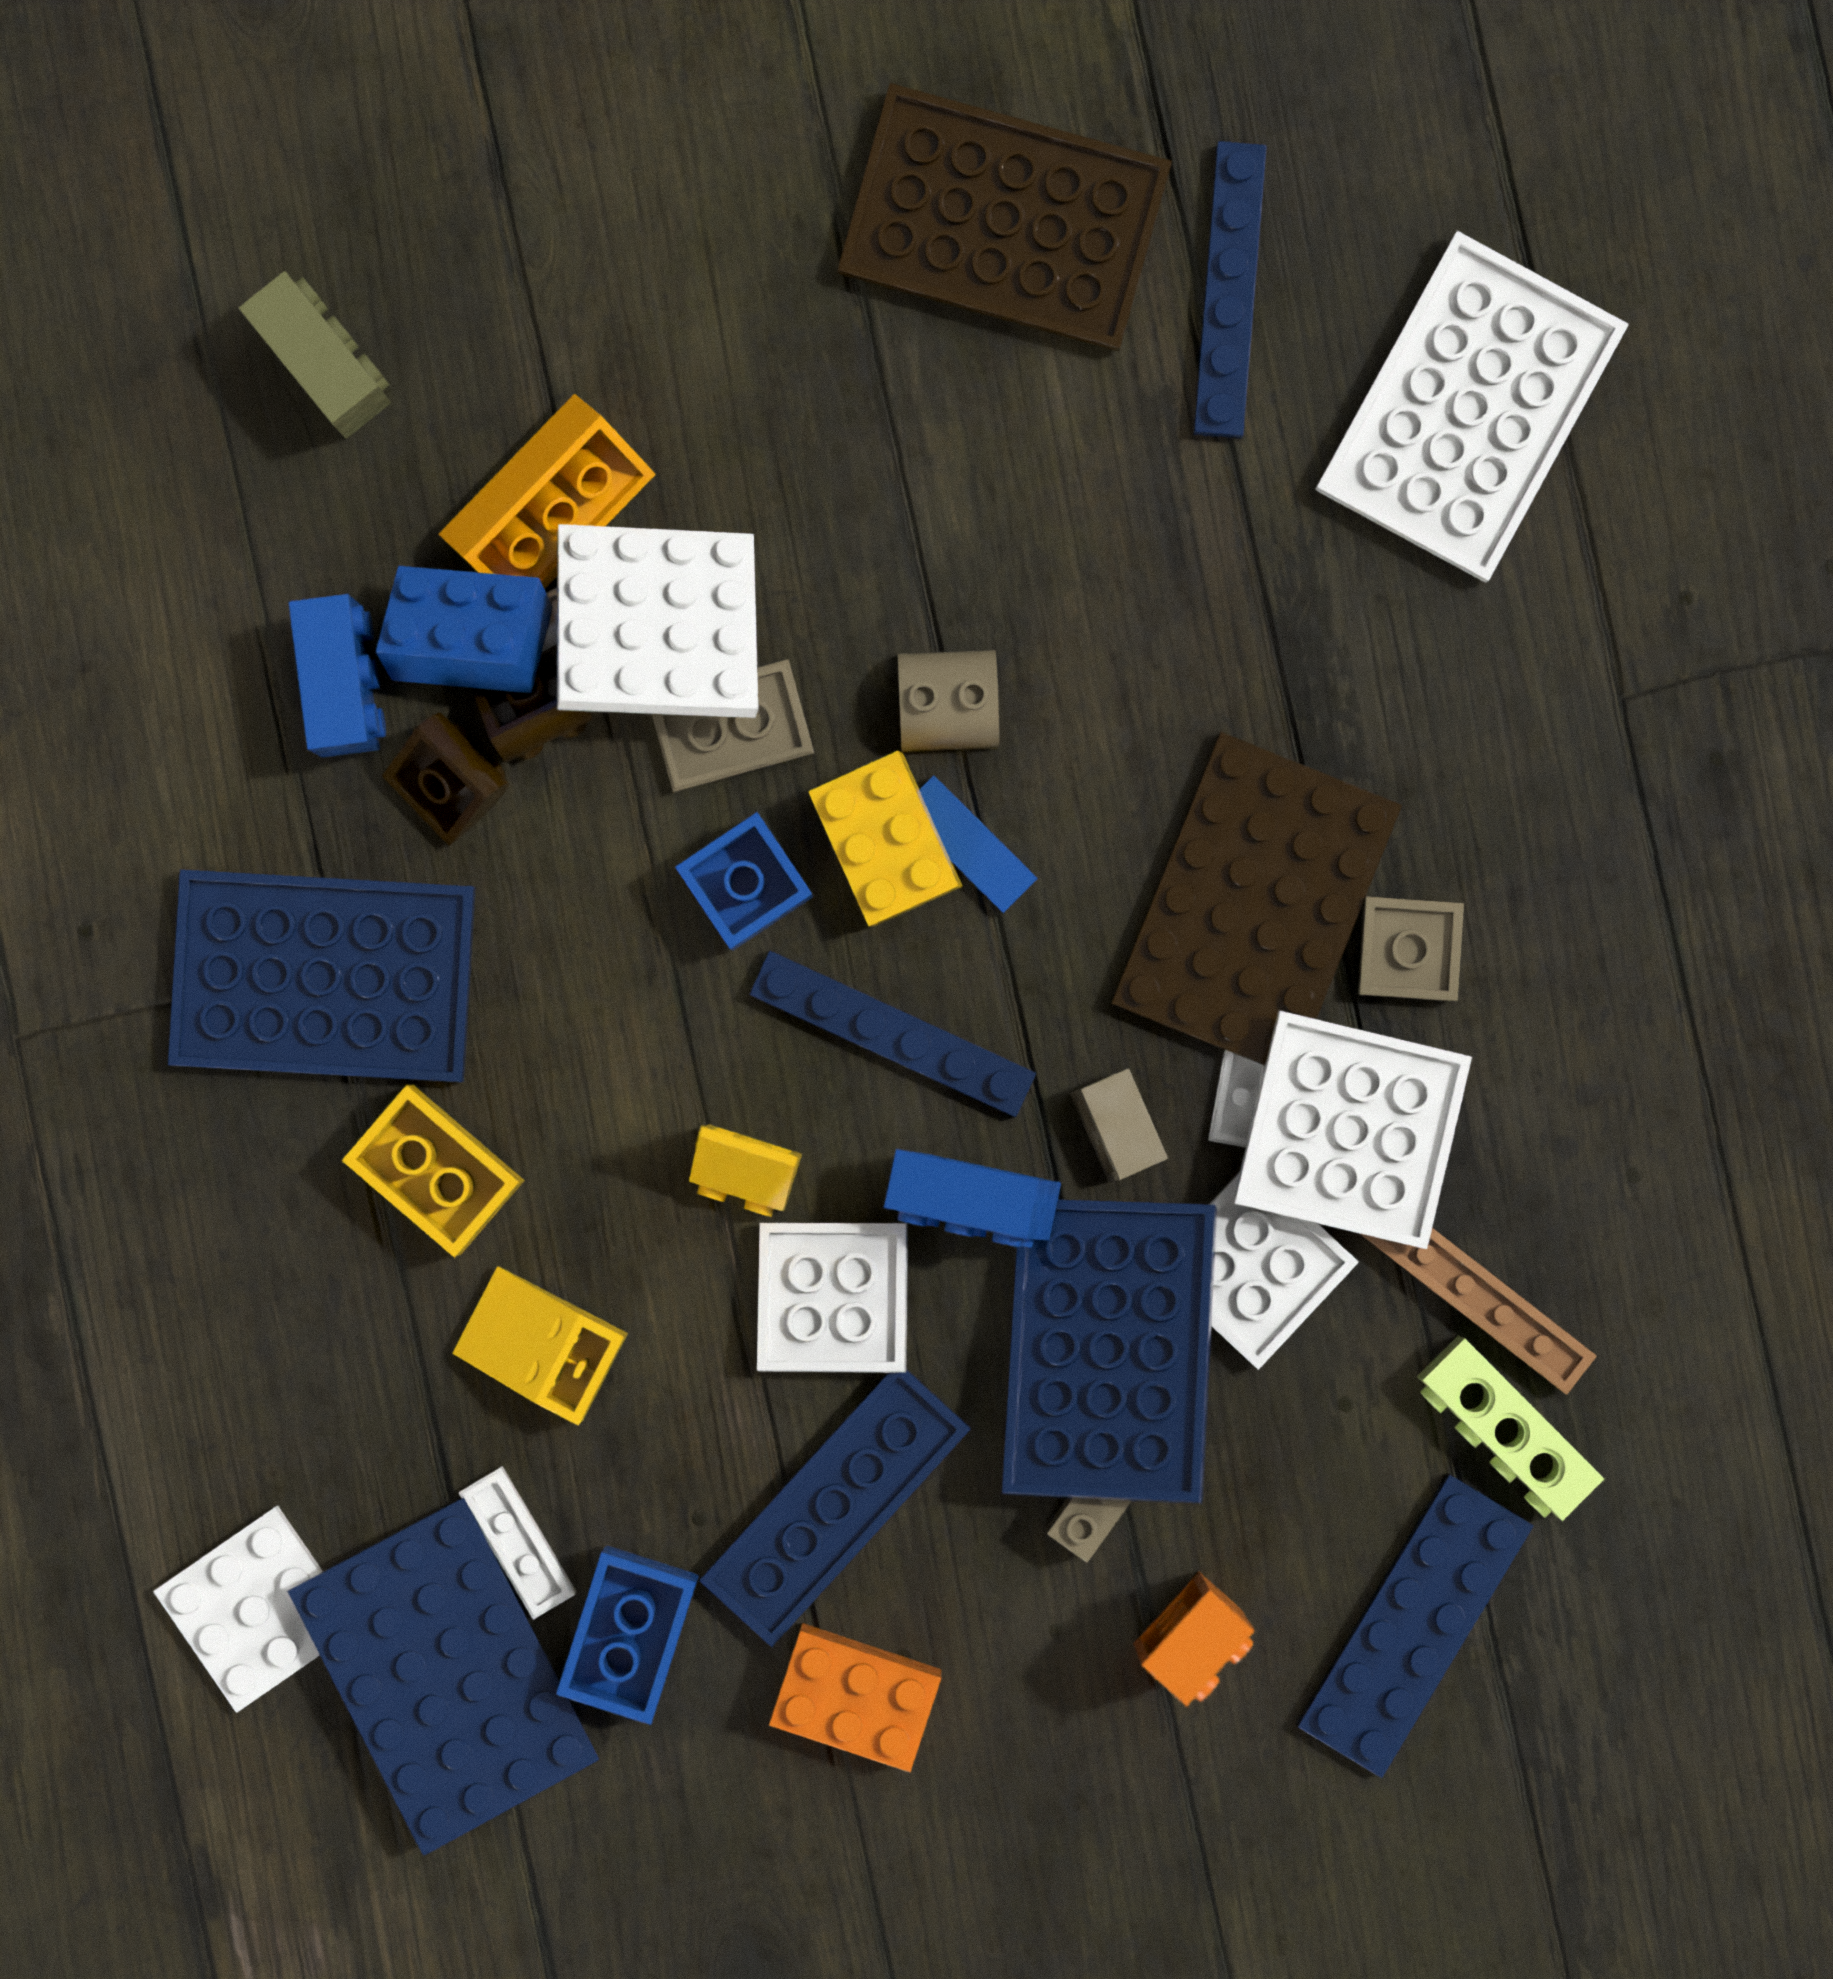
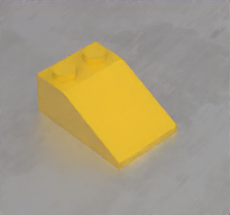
[689,1124,802,1217]

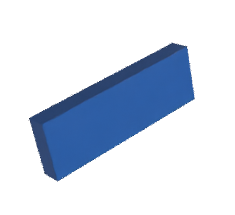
[919,776,1038,913]

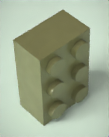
[239,271,391,439]

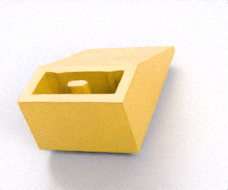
[452,1266,628,1425]

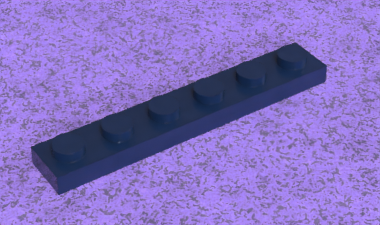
[1193,141,1267,438]
[749,951,1036,1117]

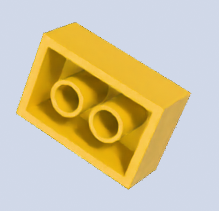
[808,751,963,927]
[342,1085,525,1257]

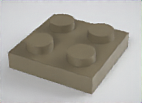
[1358,897,1464,1001]

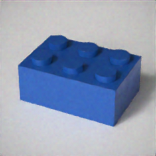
[376,566,553,693]
[289,594,386,758]
[884,1149,1061,1248]
[556,1545,699,1725]

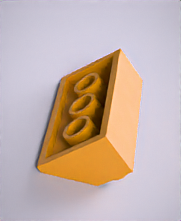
[438,394,656,589]

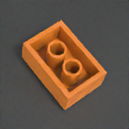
[1133,1571,1255,1706]
[769,1623,941,1772]

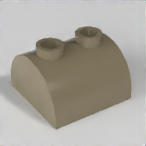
[898,650,999,752]

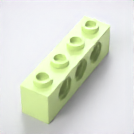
[1417,1335,1604,1521]

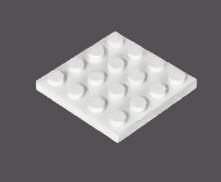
[557,524,758,718]
[1233,1011,1472,1249]

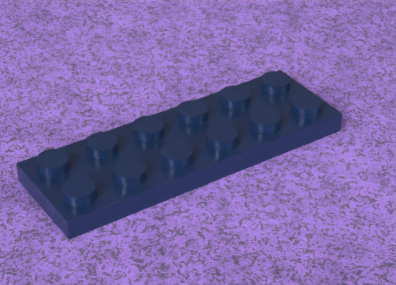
[699,1368,971,1647]
[1296,1473,1534,1778]

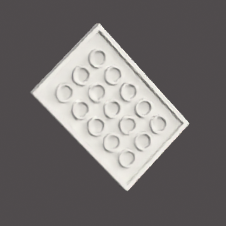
[1315,231,1629,583]

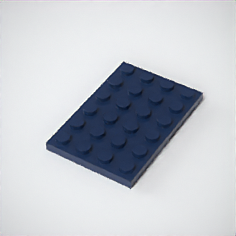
[168,869,476,1082]
[1002,1200,1217,1504]
[287,1498,599,1856]

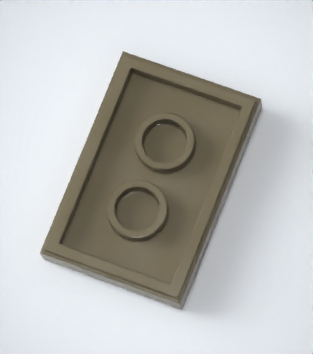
[652,659,815,793]

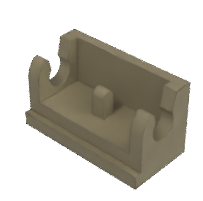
[1070,1068,1168,1182]

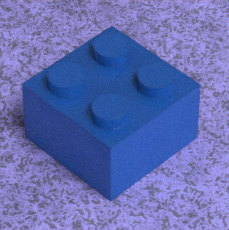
[675,812,814,951]

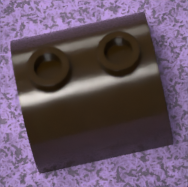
[471,644,595,763]
[382,712,510,846]

